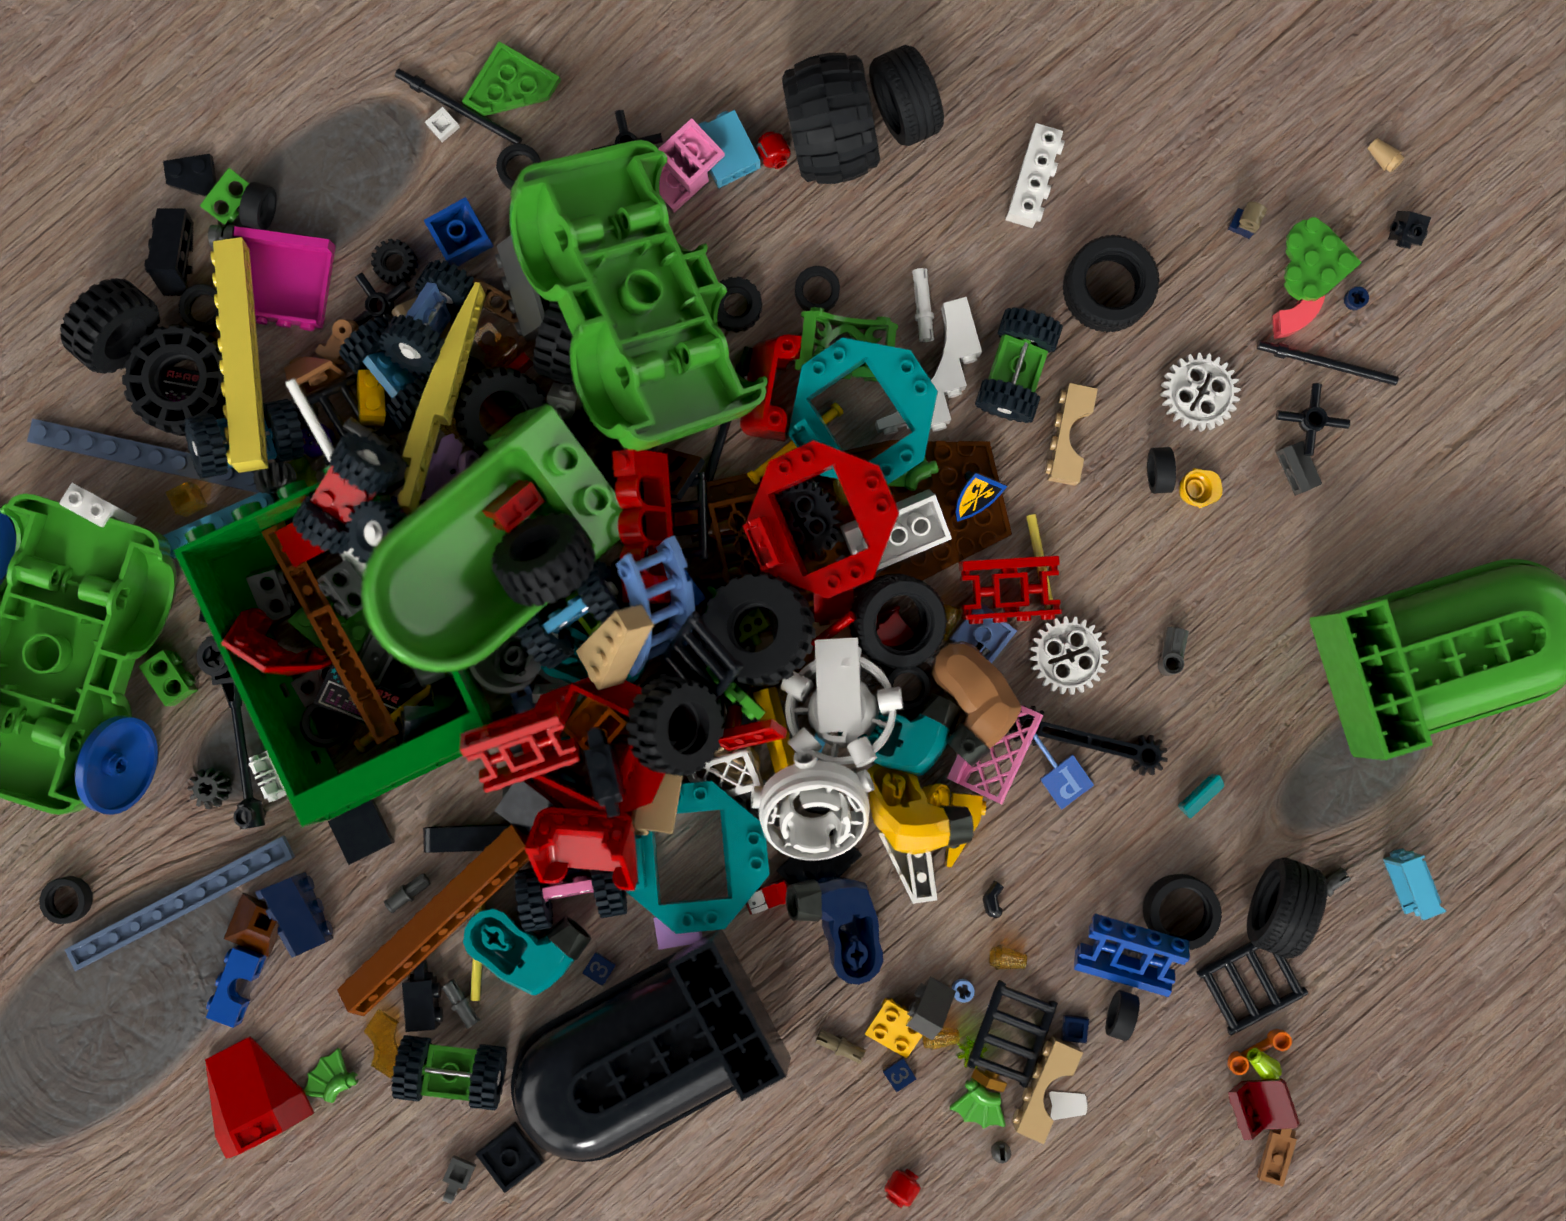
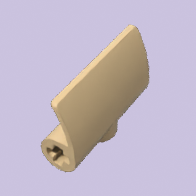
[629,774,683,836]

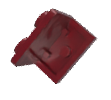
[1228,1079,1300,1140]

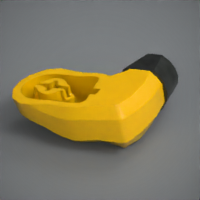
[867,764,974,855]

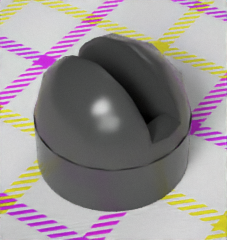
[991,1141,1011,1164]

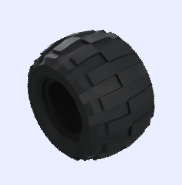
[782,53,880,184]

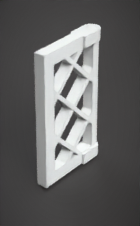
[687,747,764,797]

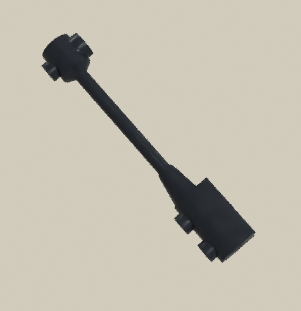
[206,636,266,829]

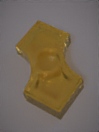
[364,1009,399,1079]

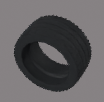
[1143,874,1222,950]

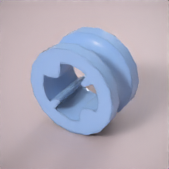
[952,979,975,1003]

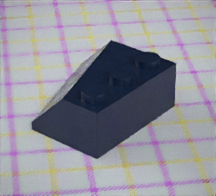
[255,872,333,958]

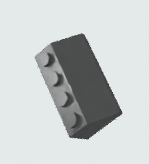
[495,235,547,342]

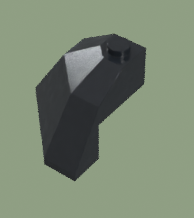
[396,677,465,747]

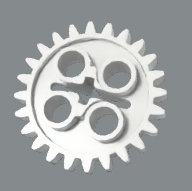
[1160,353,1241,432]
[1029,616,1109,695]

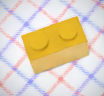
[357,370,386,426]

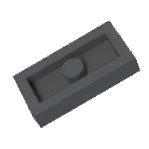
[1276,441,1322,496]

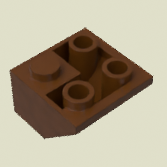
[224,893,279,957]

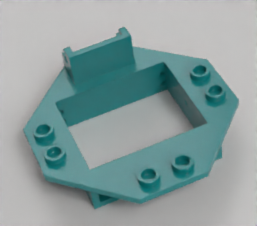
[788,338,938,484]
[624,781,770,934]

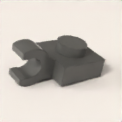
[442,1155,476,1204]

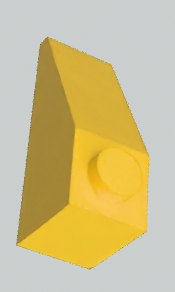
[944,792,986,867]

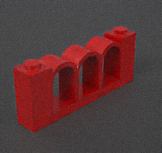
[613,449,673,603]

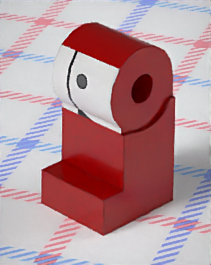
[746,878,788,915]

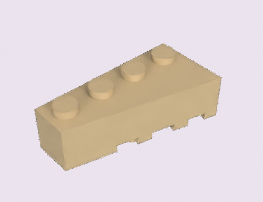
[576,604,654,690]

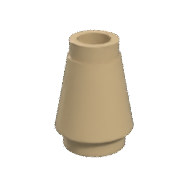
[1367,138,1405,173]

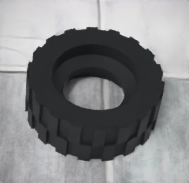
[717,276,762,333]

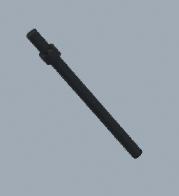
[395,68,522,144]
[1256,340,1399,386]
[706,346,753,482]

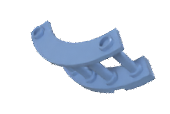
[616,535,695,677]

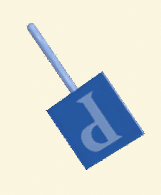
[1033,733,1094,810]

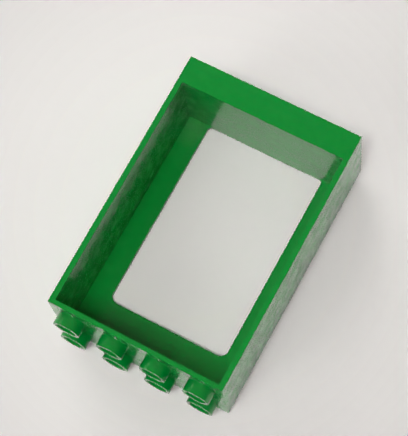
[173,465,494,827]

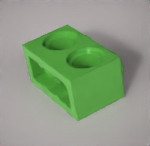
[199,168,249,225]
[138,650,198,706]

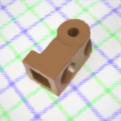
[315,320,359,365]

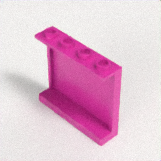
[233,226,336,331]

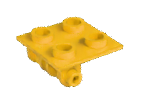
[865,998,923,1059]

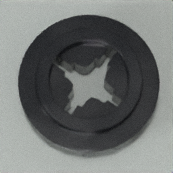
[197,637,228,676]

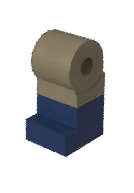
[1227,202,1267,239]

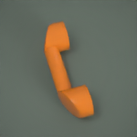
[1227,1029,1292,1075]

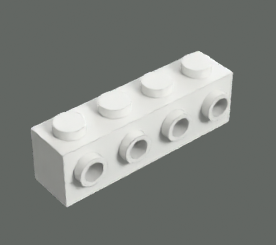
[1006,123,1065,228]

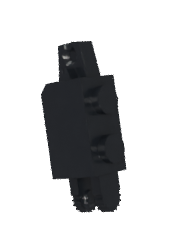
[584,727,625,818]

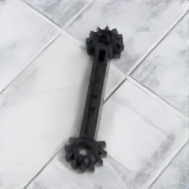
[1008,706,1168,776]

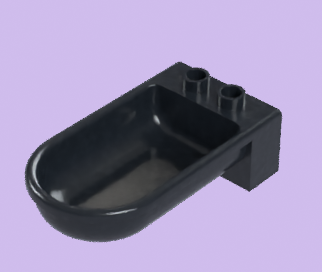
[511,930,791,1162]

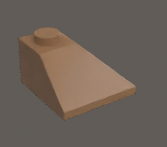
[284,356,346,397]

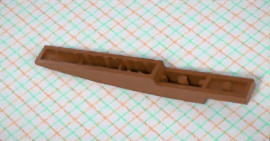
[262,521,400,745]

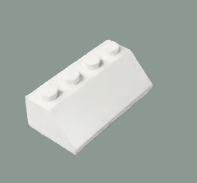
[840,489,952,570]

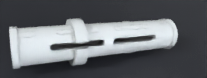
[912,268,934,342]

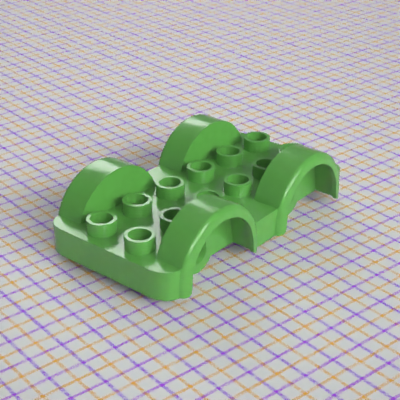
[509,140,767,451]
[0,494,176,815]

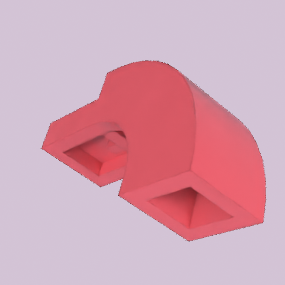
[1272,295,1325,339]

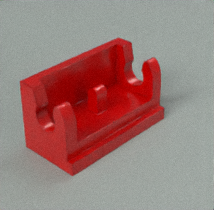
[482,480,545,533]

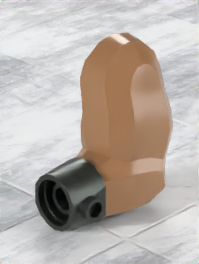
[932,641,1021,766]

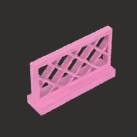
[947,705,1044,804]

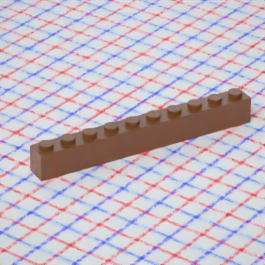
[337,824,530,1017]

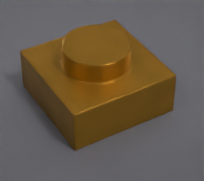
[971,1068,1007,1092]

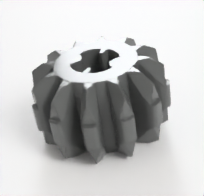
[253,462,297,494]
[187,767,232,809]

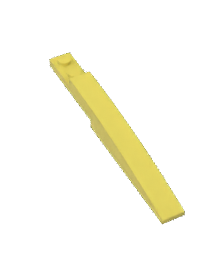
[398,282,486,515]

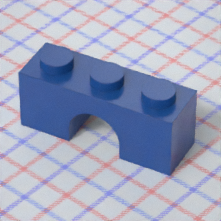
[206,945,267,1028]

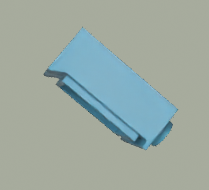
[1383,849,1447,920]

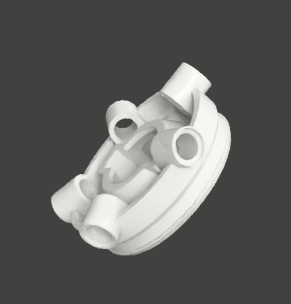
[781,647,903,767]
[751,749,874,861]

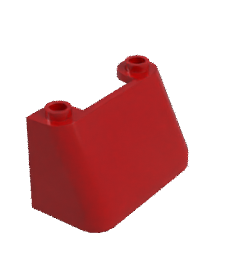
[740,334,802,442]
[525,807,638,891]

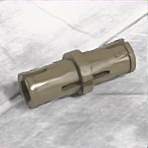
[815,1028,866,1064]

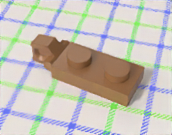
[1257,1129,1297,1187]

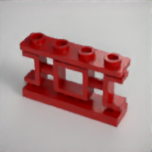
[959,556,1062,624]
[460,701,580,793]

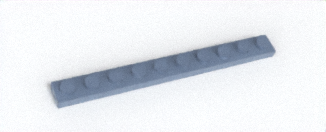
[27,418,260,493]
[64,836,295,971]

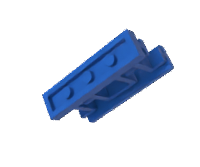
[1074,914,1190,997]

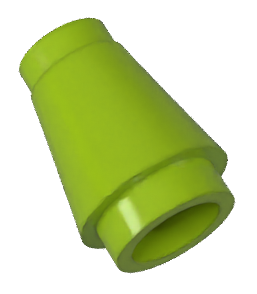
[1247,1048,1282,1080]

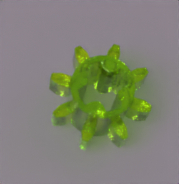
[956,1036,987,1069]

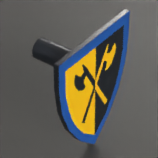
[955,471,1008,522]

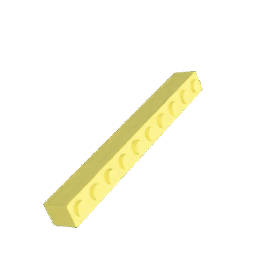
[210,237,268,473]

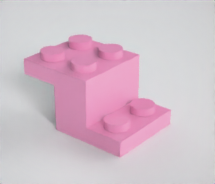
[658,118,725,213]

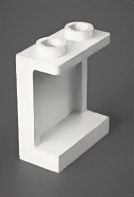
[59,483,137,527]

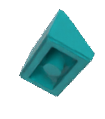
[1178,774,1224,819]

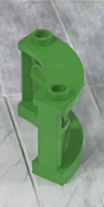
[795,307,898,382]

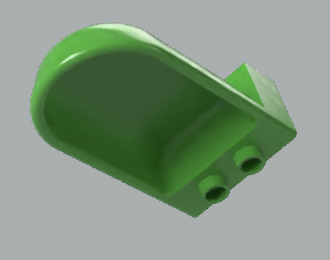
[362,404,622,672]
[1310,559,1566,760]

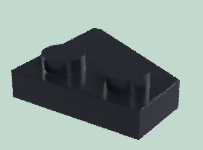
[163,153,219,201]

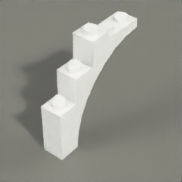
[875,297,982,435]

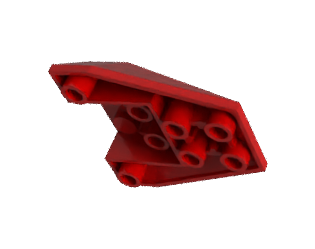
[221,608,332,676]
[205,1036,314,1159]

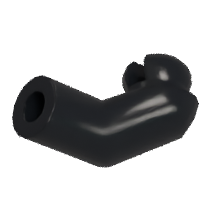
[983,880,1004,918]

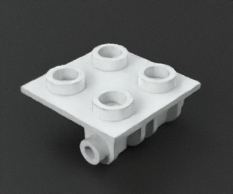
[248,751,286,803]

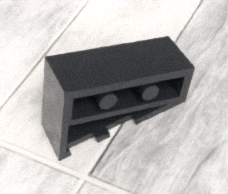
[144,208,194,296]

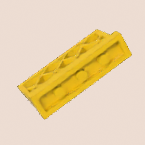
[753,686,795,774]

